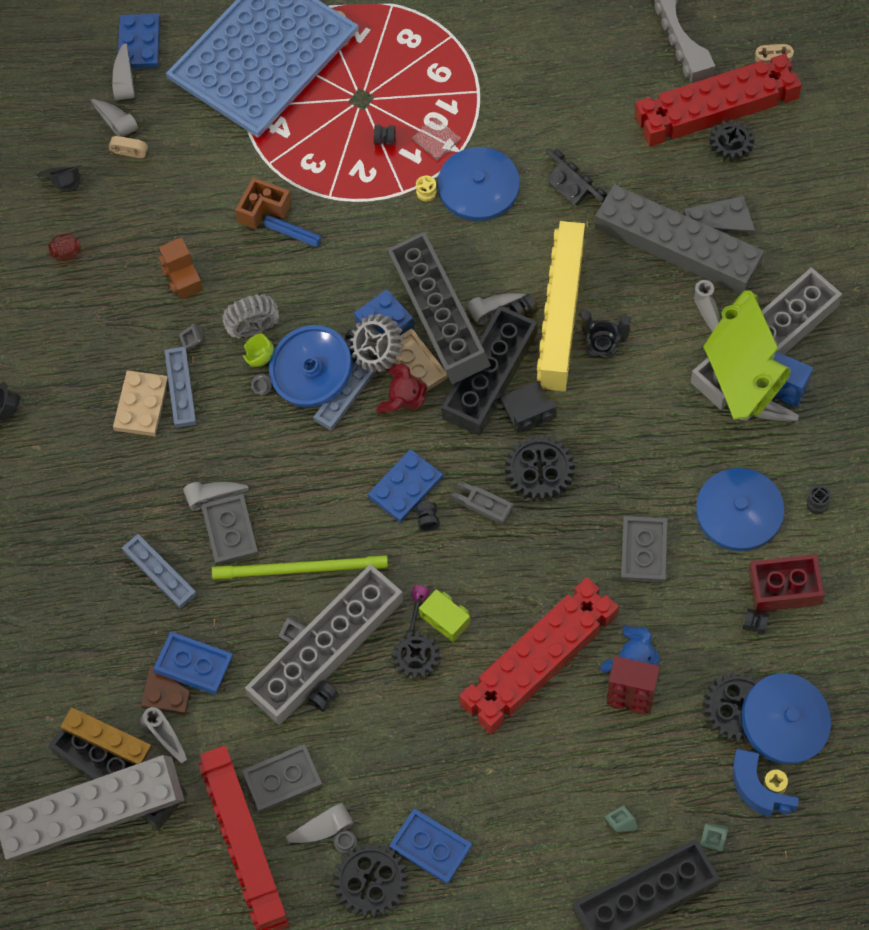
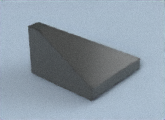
[179,324,203,352]
[278,616,306,643]

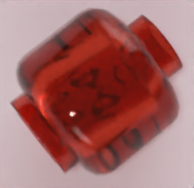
[48,233,81,262]

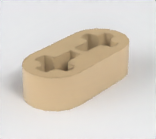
[755,44,794,64]
[109,136,148,158]

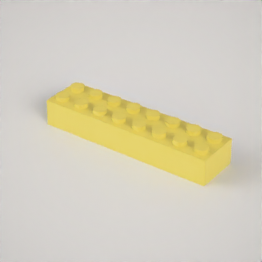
[537,221,585,391]

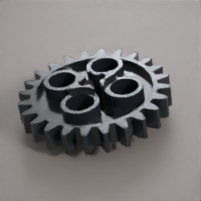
[505,434,575,502]
[702,671,761,744]
[333,842,409,919]

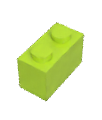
[419,589,470,643]

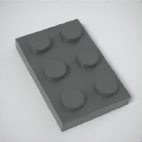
[201,494,259,566]
[621,516,667,583]
[242,744,323,813]

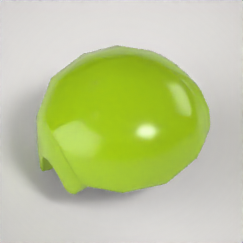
[243,333,274,367]

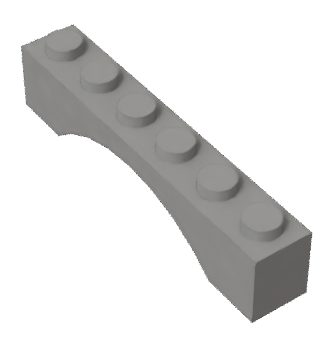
[654,0,715,84]

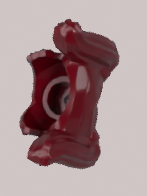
[376,363,427,414]

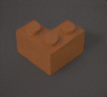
[235,177,292,229]
[158,237,203,300]

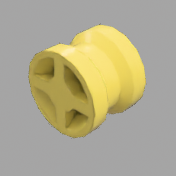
[416,175,437,201]
[763,770,788,794]

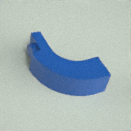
[732,749,799,817]

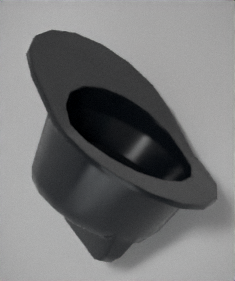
[37,165,82,191]
[0,382,21,420]

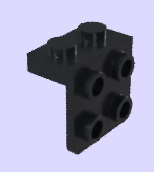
[501,382,557,434]

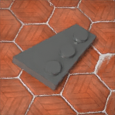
[683,196,755,235]

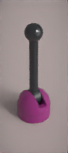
[406,585,430,637]

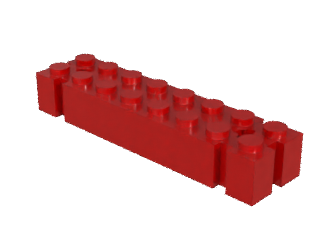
[635,53,802,147]
[459,577,619,735]
[198,745,290,930]

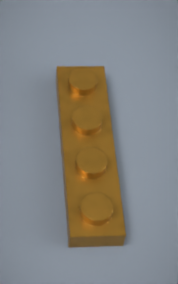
[60,707,152,765]

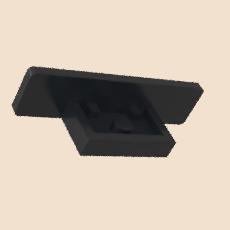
[546,148,608,206]

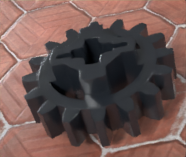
[709,119,754,162]
[392,631,441,681]

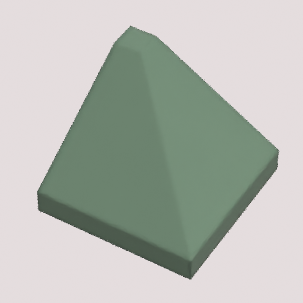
[604,805,638,832]
[700,823,729,852]

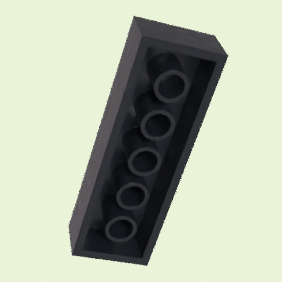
[441,305,537,436]
[49,730,187,831]
[572,838,720,930]

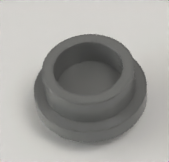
[251,374,272,395]
[334,830,357,854]

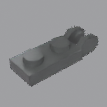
[451,481,513,525]

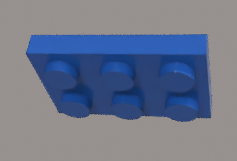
[118,14,160,69]
[368,449,443,523]
[153,631,233,695]
[389,808,473,885]

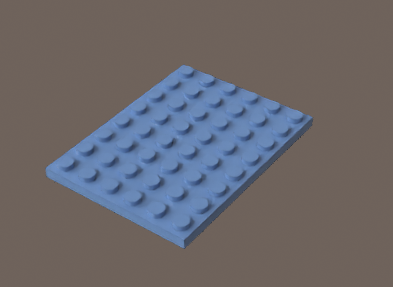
[166,0,359,138]

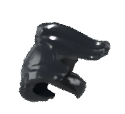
[579,309,631,359]

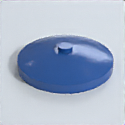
[438,147,520,221]
[269,325,353,407]
[696,468,784,551]
[742,673,831,765]

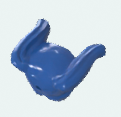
[600,625,661,674]

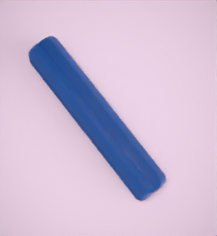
[264,215,321,247]

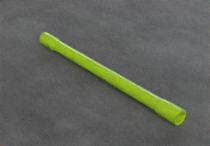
[212,555,388,580]

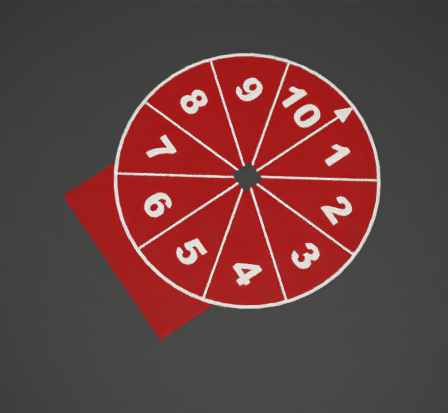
[248,3,480,202]

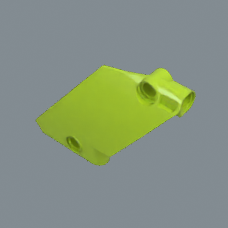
[704,290,791,420]

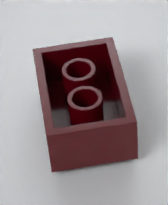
[748,554,824,612]
[606,656,660,715]

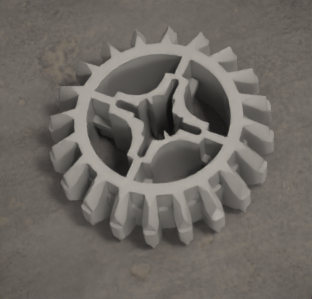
[222,294,279,338]
[349,314,405,372]

